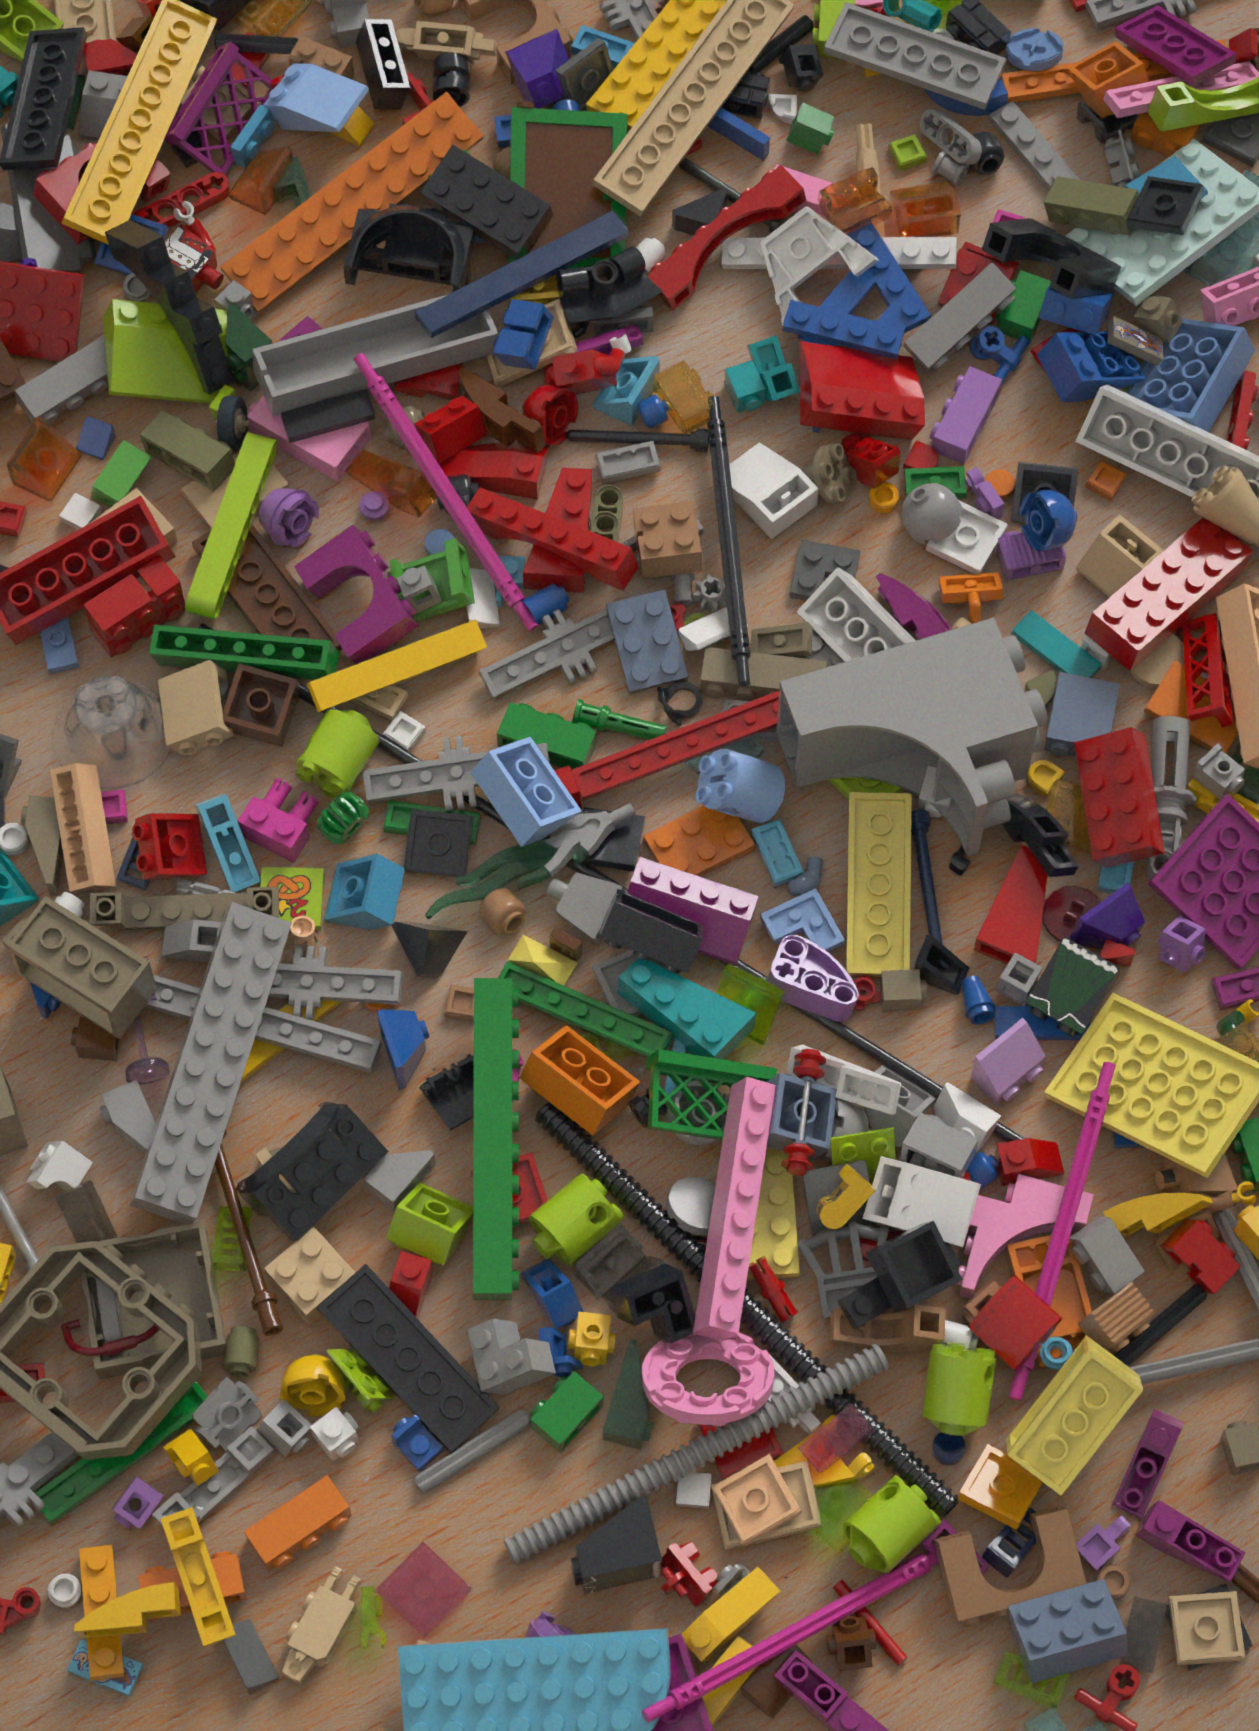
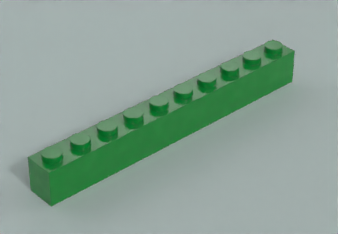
[473,978,519,1300]

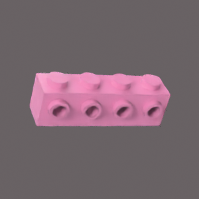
[1200,267,1259,326]

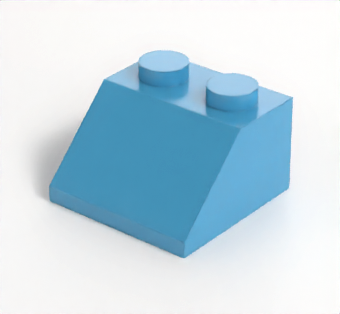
[324,854,405,930]

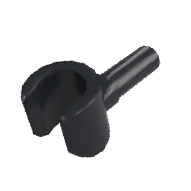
[949,845,971,876]

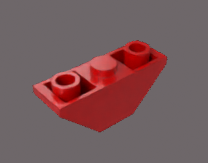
[840,433,901,488]

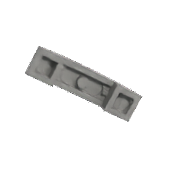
[152,1426,274,1527]

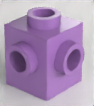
[1158,915,1206,973]

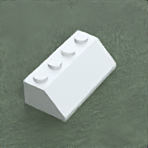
[797,567,916,662]

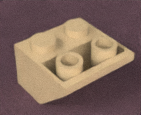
[1076,514,1164,598]

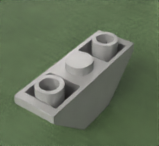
[161,920,222,962]

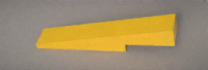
[307,619,487,712]

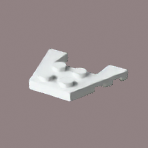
[760,206,879,326]

